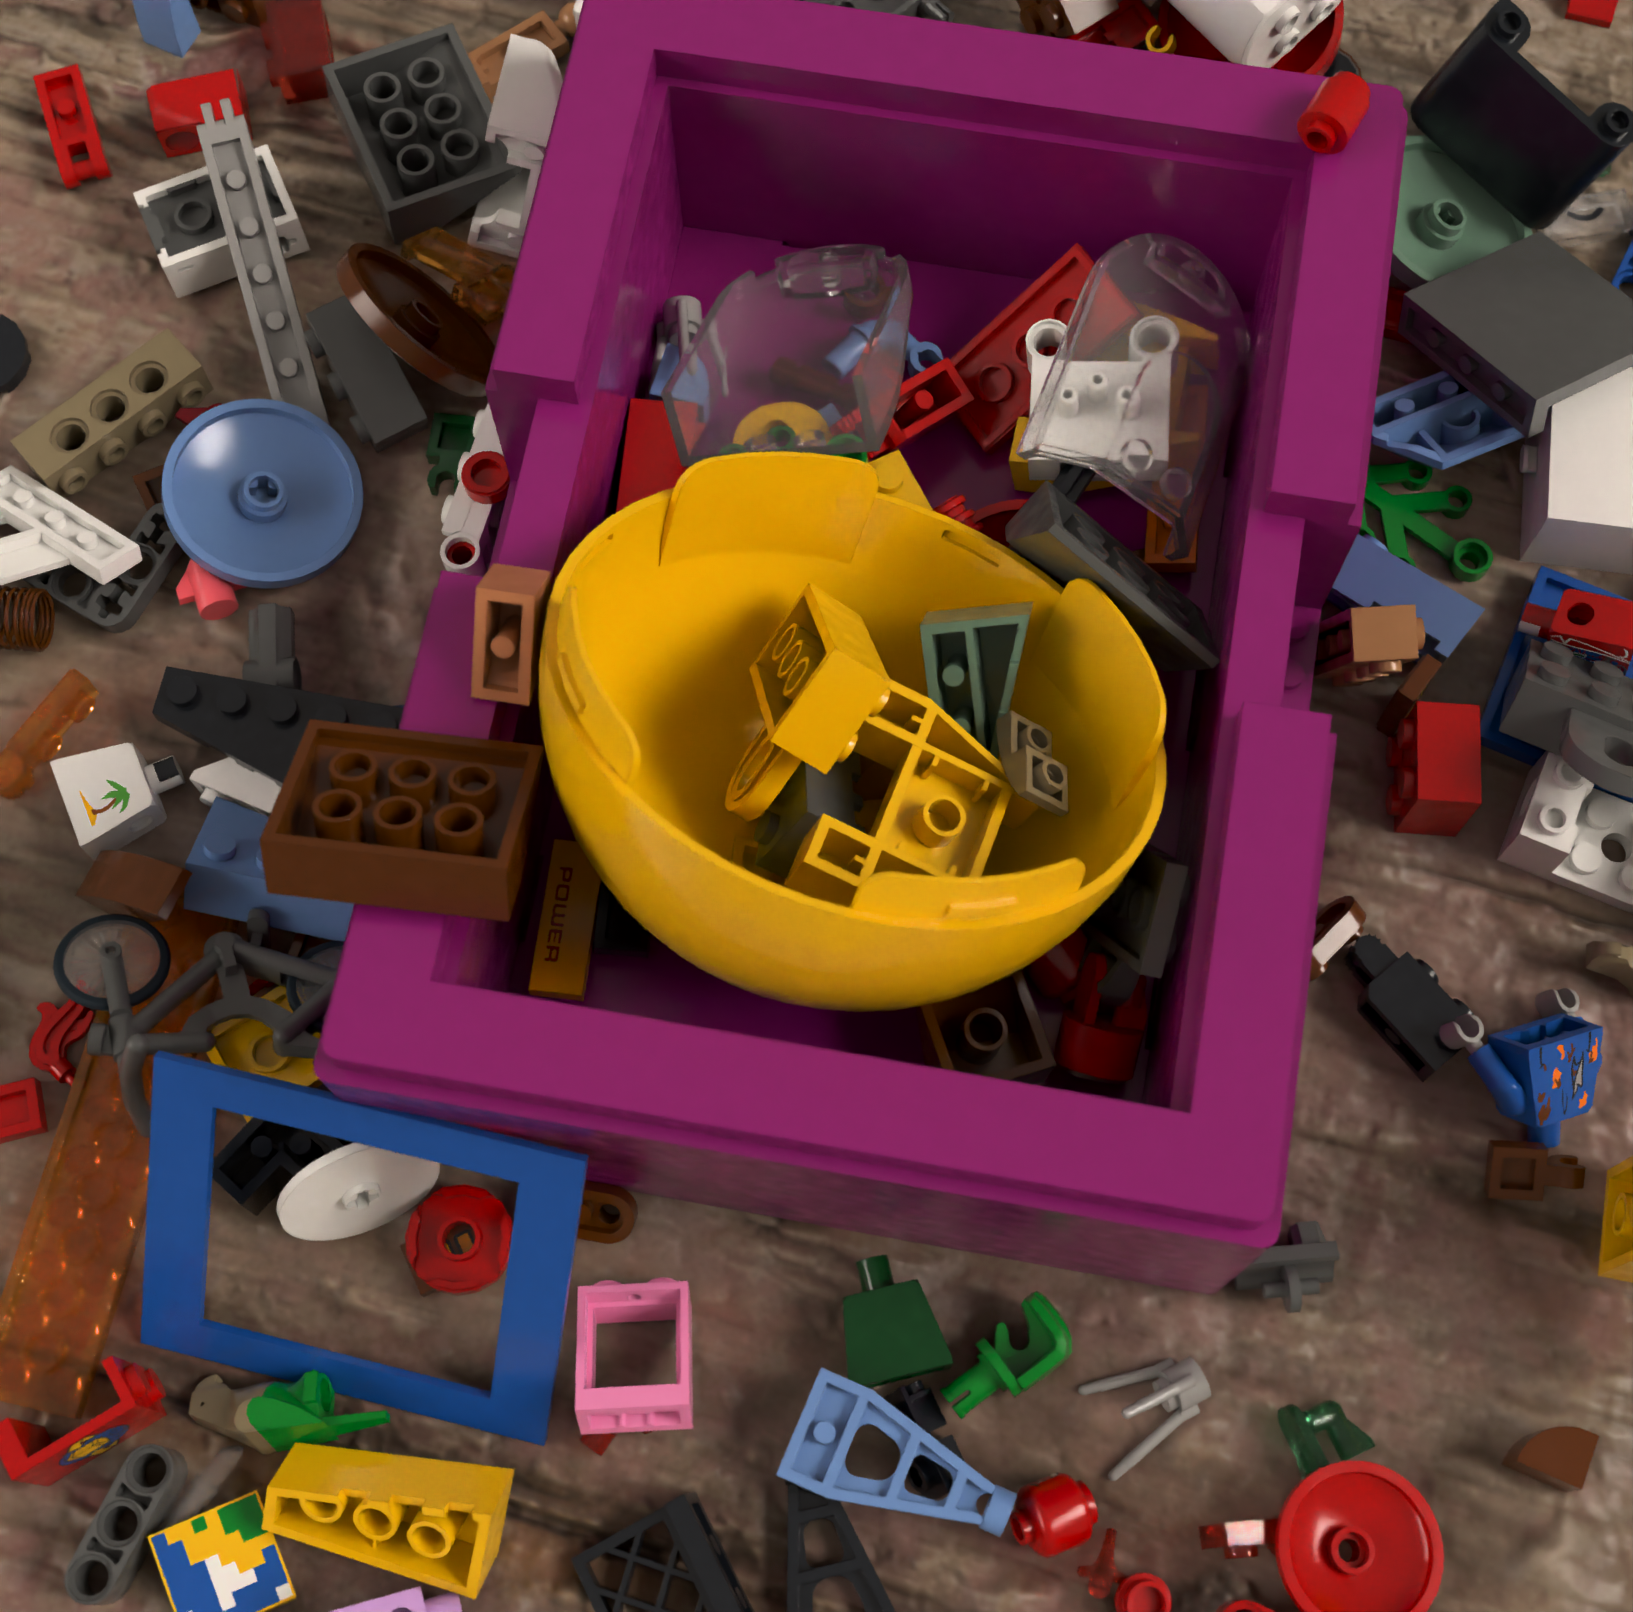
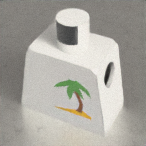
[50,743,185,861]

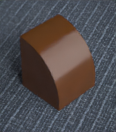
[1501,1426,1599,1492]

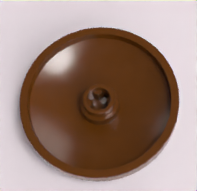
[336,243,495,398]

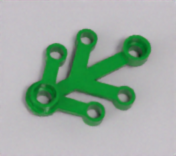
[1358,460,1493,582]

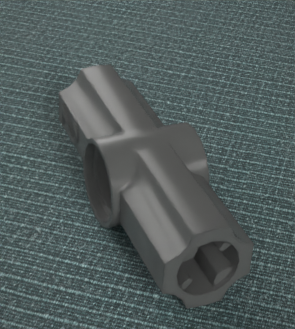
[242,603,302,690]

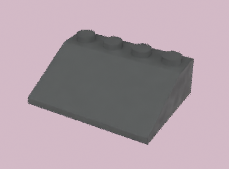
[322,23,522,244]
[1005,480,1221,672]

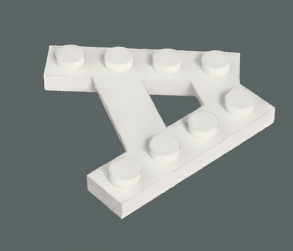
[0,465,143,585]

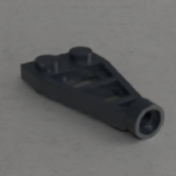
[780,1462,896,1612]

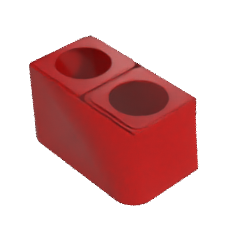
[146,68,253,158]

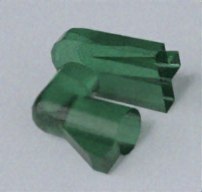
[1277,1400,1375,1480]

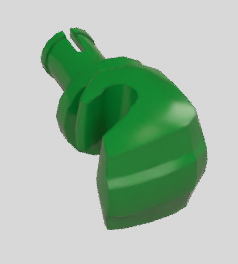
[940,1291,1072,1420]

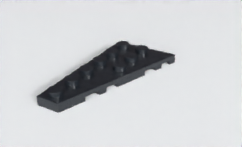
[152,666,404,787]

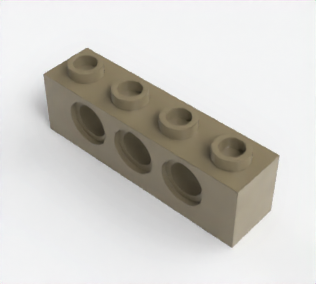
[10,328,214,498]

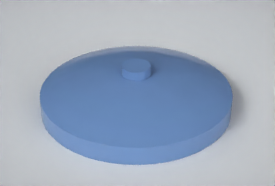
[161,399,363,589]

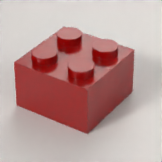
[1386,701,1482,837]

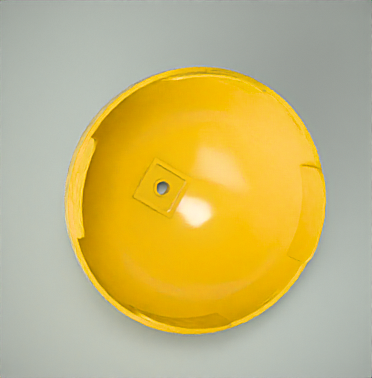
[539,451,1166,1012]

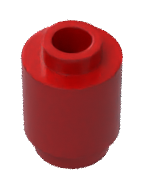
[1297,71,1370,154]

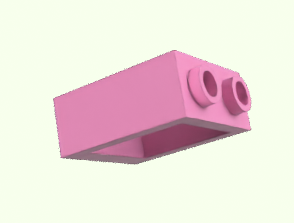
[575,1277,693,1435]

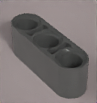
[64,1444,188,1605]

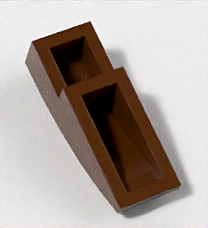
[75,850,193,923]

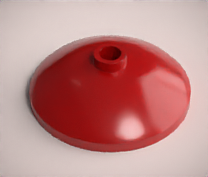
[1275,1460,1444,1612]

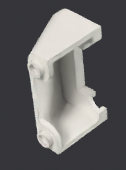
[467,34,563,258]

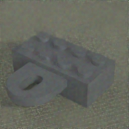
[1499,639,1633,798]

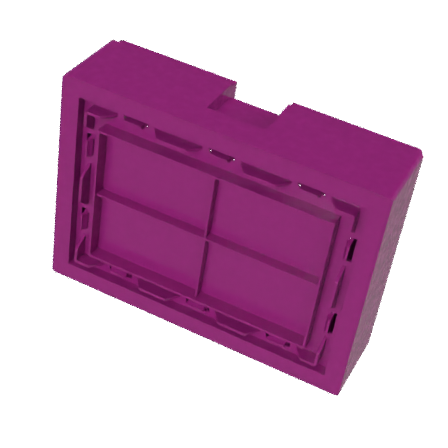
[313,0,1408,1294]

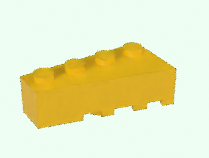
[262,1442,515,1600]

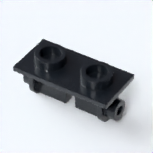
[884,1380,965,1500]

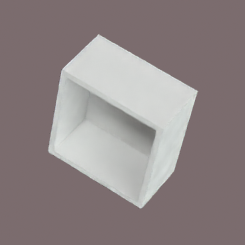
[1519,367,1633,575]

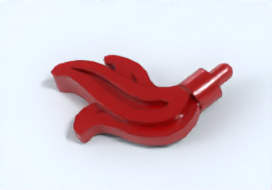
[29,982,96,1088]

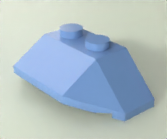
[1371,371,1525,470]

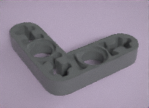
[23,502,183,633]

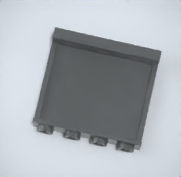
[1398,231,1633,438]

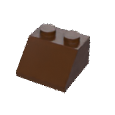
[916,969,1057,1085]

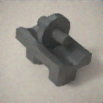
[1233,1221,1340,1313]

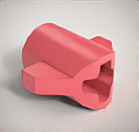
[175,559,246,620]

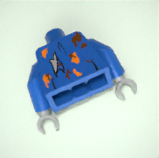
[1439,988,1603,1148]

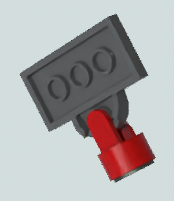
[1053,842,1190,1084]

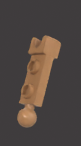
[466,1,576,104]

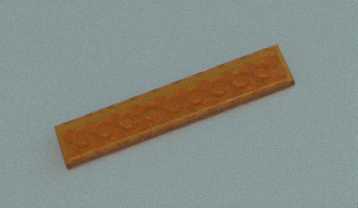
[0,890,239,1420]

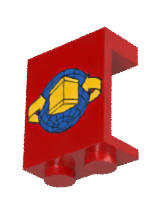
[0,1355,167,1487]

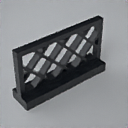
[571,1492,754,1612]

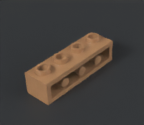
[1313,604,1425,687]

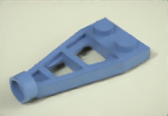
[776,1367,1017,1537]

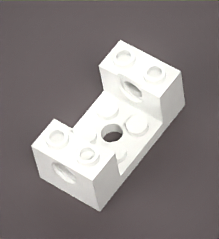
[1497,750,1633,914]

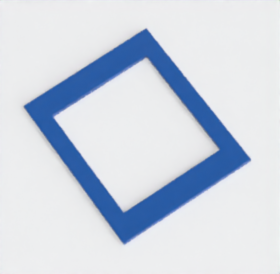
[140,1050,589,1446]

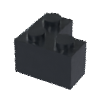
[212,1117,344,1216]

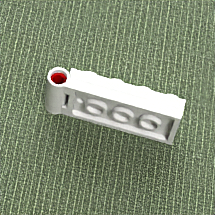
[440,403,506,577]

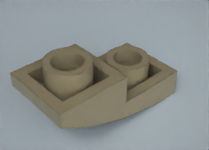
[997,710,1068,817]

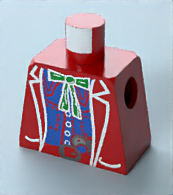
[1518,588,1633,676]

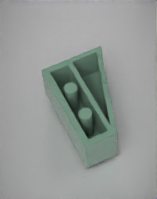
[920,601,1034,759]

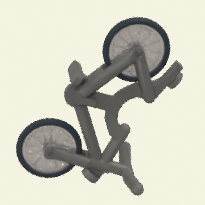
[53,909,344,1138]

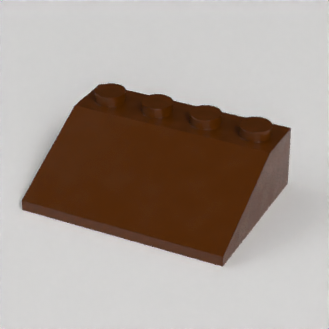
[259,719,544,922]

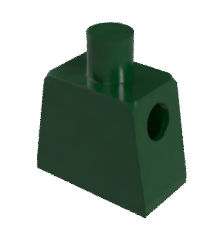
[842,1255,953,1389]

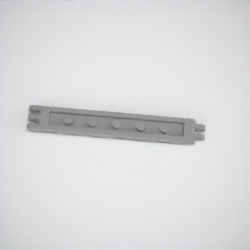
[196,98,331,426]

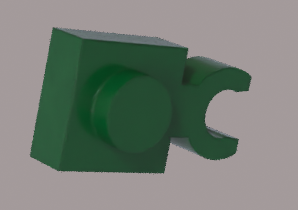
[426,412,475,496]

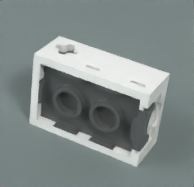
[133,144,310,298]

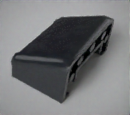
[1410,0,1633,230]

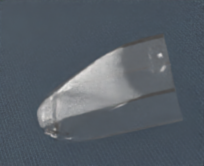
[661,244,912,466]

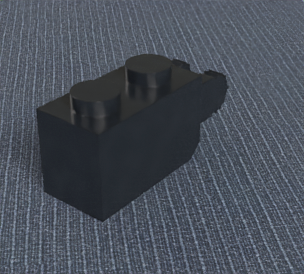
[1344,933,1474,1082]

